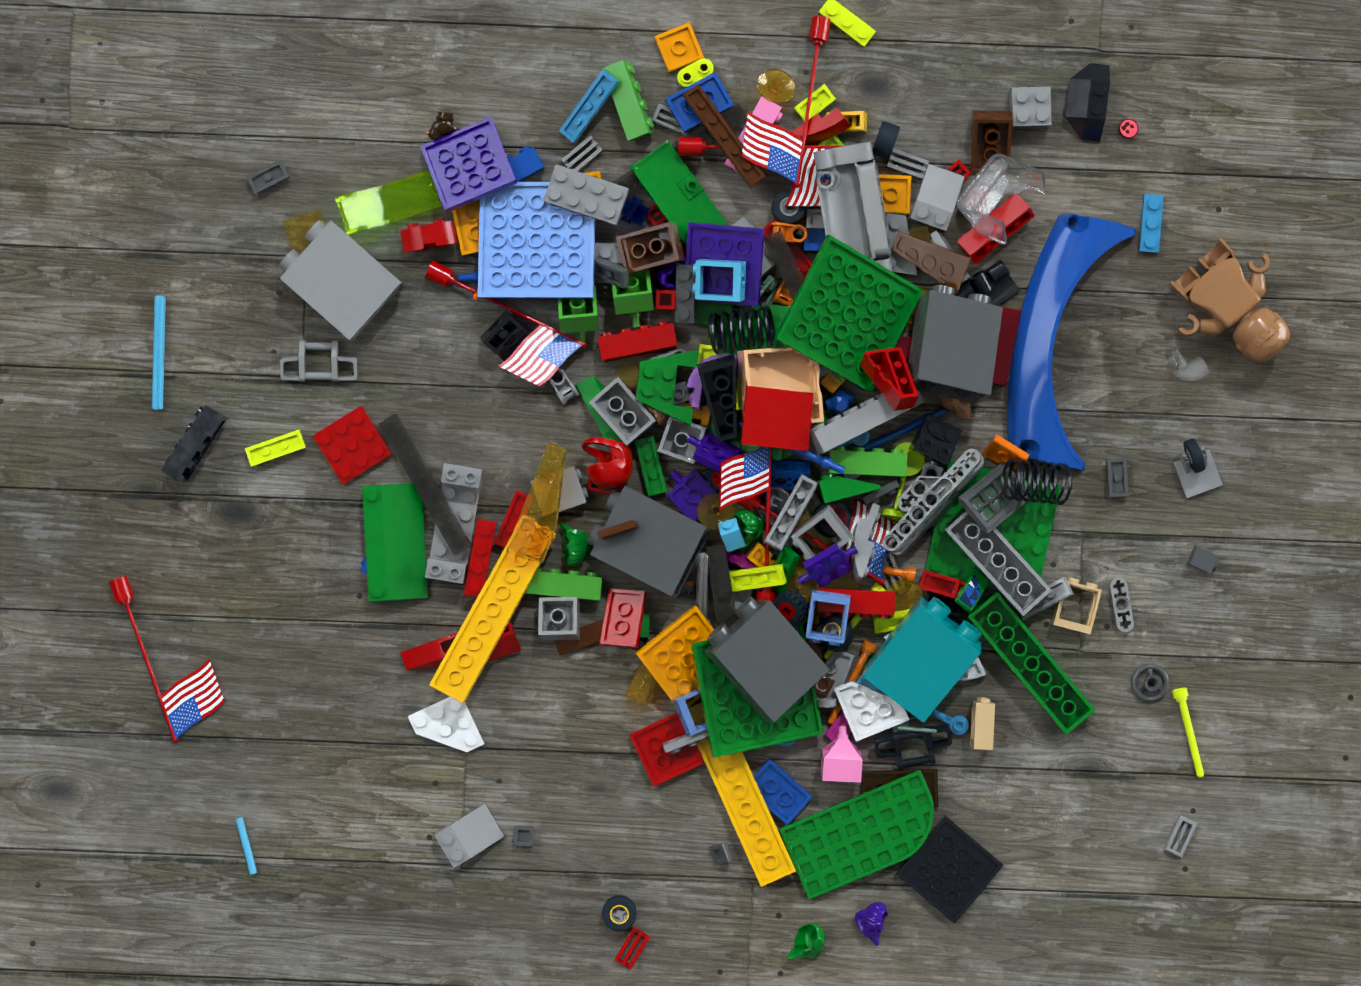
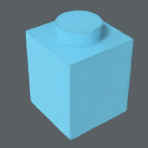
[718,518,746,552]

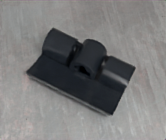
[954,260,1020,306]

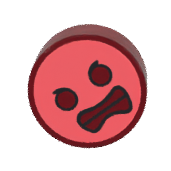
[1118,119,1138,139]

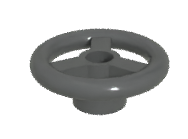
[1131,664,1169,702]

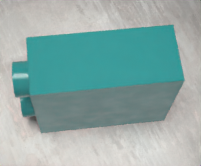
[862,596,982,723]

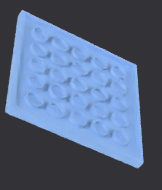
[478,182,595,298]

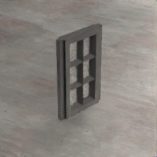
[957,461,1032,534]

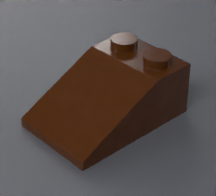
[970,110,1013,173]
[616,222,685,274]

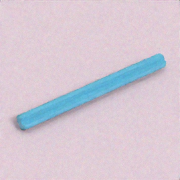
[152,296,166,410]

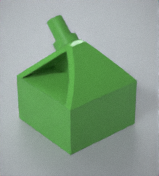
[612,270,654,328]
[558,286,599,342]

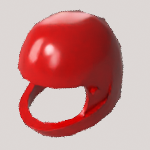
[582,438,633,489]

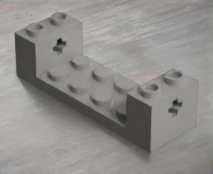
[425,463,484,584]

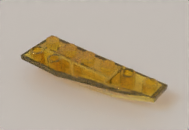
[507,442,567,563]

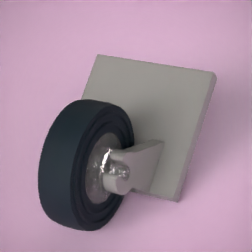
[1173,438,1223,498]

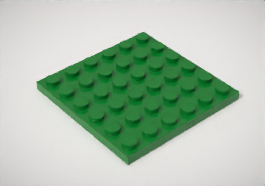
[774,235,924,393]
[924,461,1061,588]
[690,622,824,758]

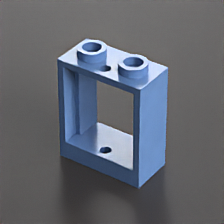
[806,590,851,646]
[672,688,707,736]

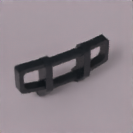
[874,724,952,770]

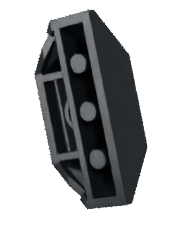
[1065,63,1110,142]

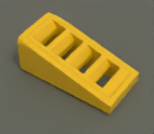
[826,111,867,132]

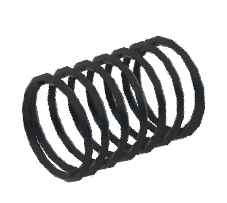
[708,305,775,354]
[1001,458,1072,505]

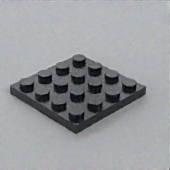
[896,815,1004,924]

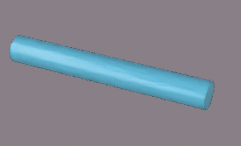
[235,817,257,874]

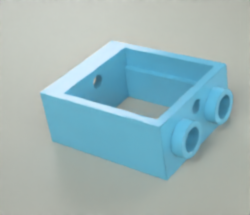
[692,259,746,302]

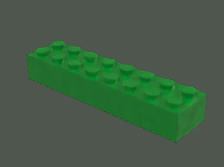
[965,591,1096,735]

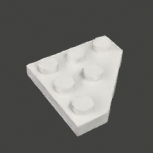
[834,681,909,741]
[408,697,485,752]

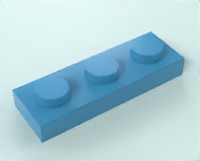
[1139,194,1164,253]

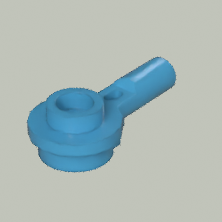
[836,431,870,447]
[932,710,969,735]

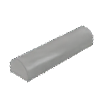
[764,475,819,551]

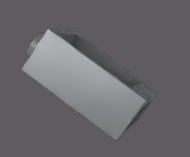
[791,505,853,561]

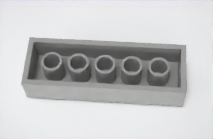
[809,390,924,455]
[944,504,1052,616]

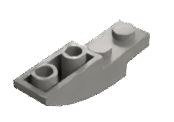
[851,503,881,582]

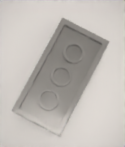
[543,165,629,226]

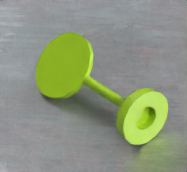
[881,442,924,521]

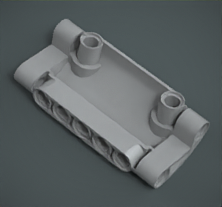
[813,142,893,272]

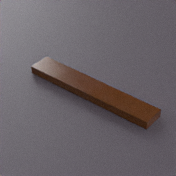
[683,84,766,189]

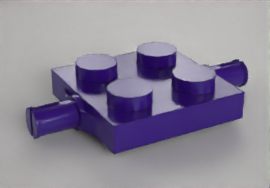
[686,432,742,473]
[667,469,719,522]
[797,543,858,588]

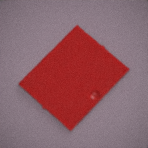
[741,386,814,451]

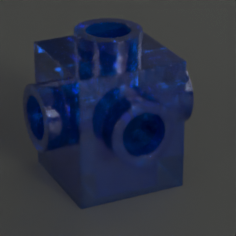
[620,195,650,225]

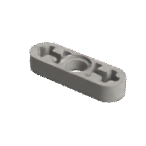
[1109,577,1134,632]

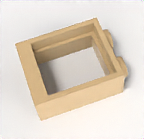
[1051,577,1102,634]
[970,697,995,750]

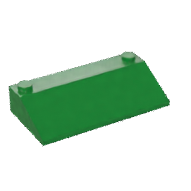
[362,483,428,602]

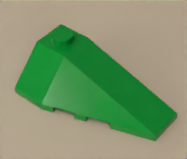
[576,375,645,444]

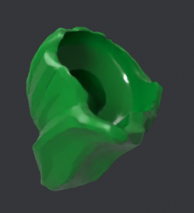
[732,509,765,553]
[560,523,592,566]
[787,923,825,960]

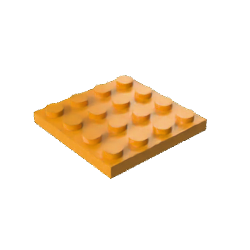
[635,605,714,707]

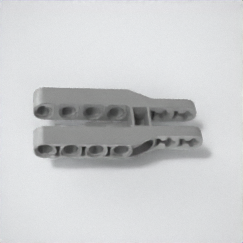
[883,449,985,556]

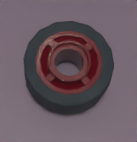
[813,500,851,538]

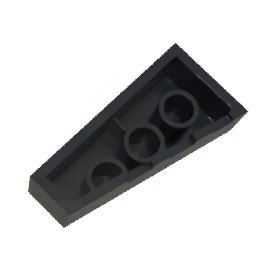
[696,354,737,442]
[161,405,227,483]

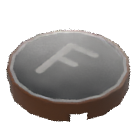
[757,487,791,525]

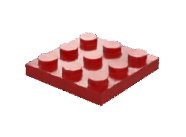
[313,406,392,485]
[629,712,705,787]

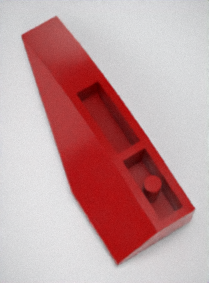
[400,619,521,670]

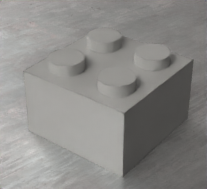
[1009,87,1052,129]
[657,417,706,464]
[538,597,580,641]

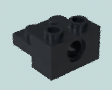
[480,310,530,361]
[909,414,962,466]

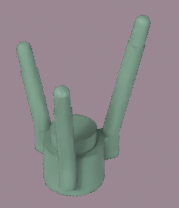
[746,273,779,310]
[893,713,937,743]

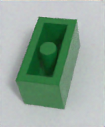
[640,613,650,638]

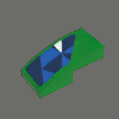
[954,568,989,613]

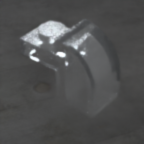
[1168,348,1211,382]

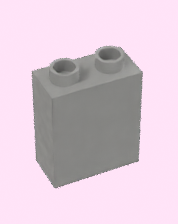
[279,220,403,341]

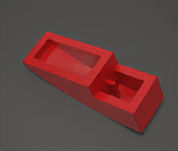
[792,107,851,145]
[918,570,966,599]

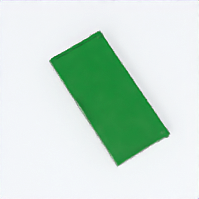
[630,140,727,247]

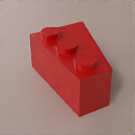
[860,347,919,411]

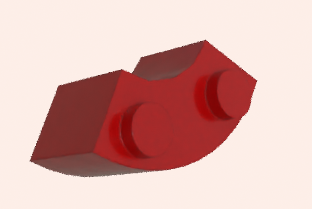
[400,218,458,253]

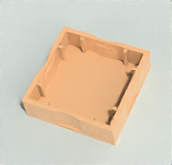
[737,347,824,423]

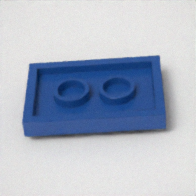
[665,72,734,134]
[754,758,813,825]

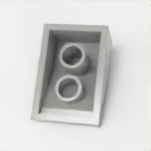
[909,164,965,231]
[434,803,504,868]

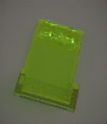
[335,169,443,235]

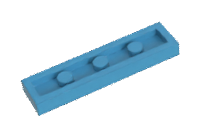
[559,69,620,143]

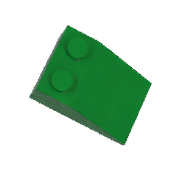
[817,474,881,504]

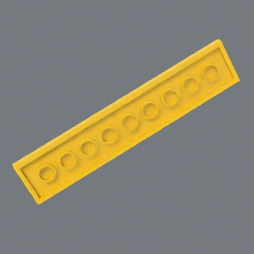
[429,516,557,704]
[688,702,796,887]

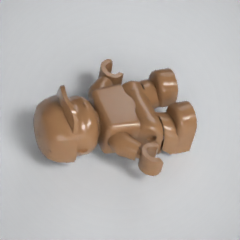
[1168,238,1290,364]

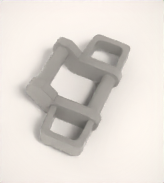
[280,341,358,382]

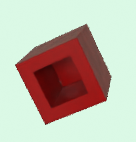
[656,290,676,310]

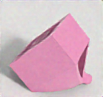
[821,726,862,783]

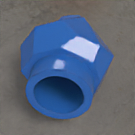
[826,390,855,413]

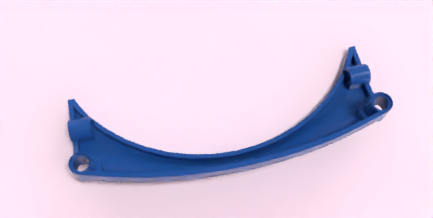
[1007,214,1136,471]

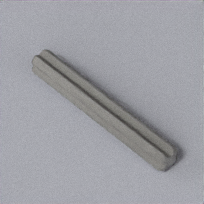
[696,552,708,619]

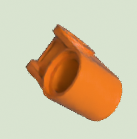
[770,222,807,244]
[772,273,801,306]

